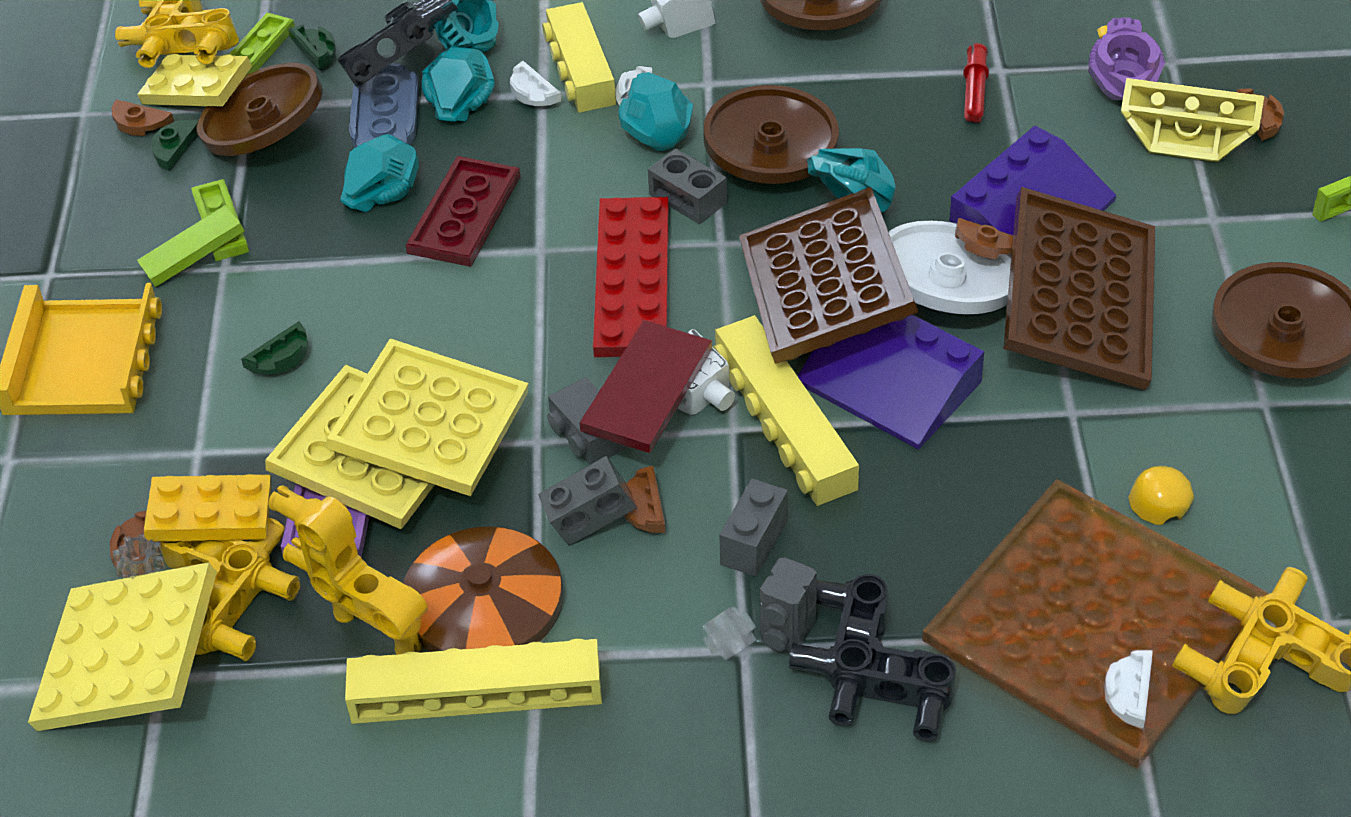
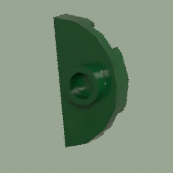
[288,25,336,70]
[151,119,198,171]
[241,321,308,375]

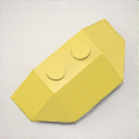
[1121,78,1264,162]

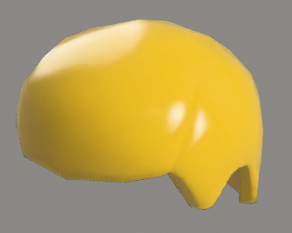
[1128,466,1194,525]

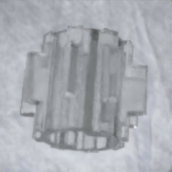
[113,533,164,579]
[703,606,756,660]

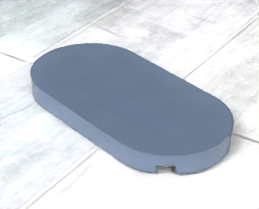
[349,63,419,148]

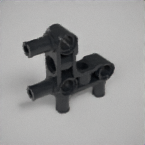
[337,0,458,87]
[789,574,956,742]

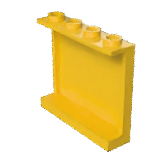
[0,283,162,415]

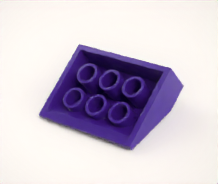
[949,125,1116,235]
[797,315,984,450]

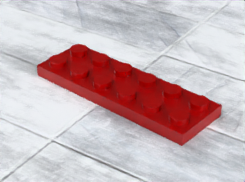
[593,197,669,357]

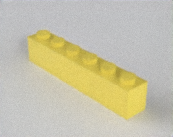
[713,315,859,506]
[345,639,602,724]

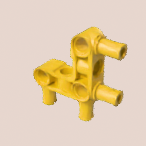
[115,0,239,68]
[268,485,428,655]
[158,518,300,661]
[1171,567,1351,714]

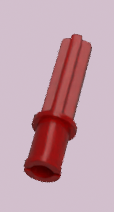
[963,43,989,124]

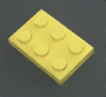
[137,54,252,107]

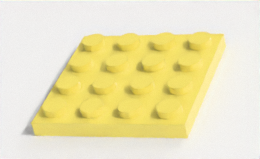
[327,339,529,496]
[265,365,435,529]
[28,562,217,731]

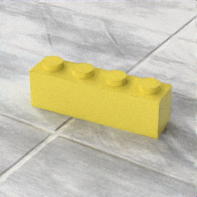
[542,2,616,113]

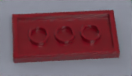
[405,156,521,267]
[579,320,712,453]

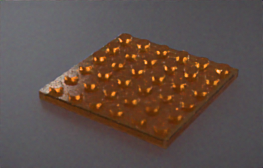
[922,479,1268,769]

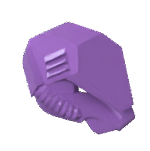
[1088,17,1165,100]

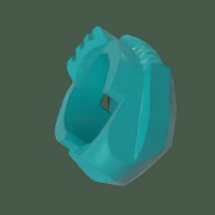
[434,0,499,52]
[421,47,496,122]
[618,72,694,151]
[340,134,419,212]
[806,148,896,213]

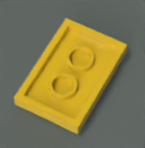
[144,474,272,542]

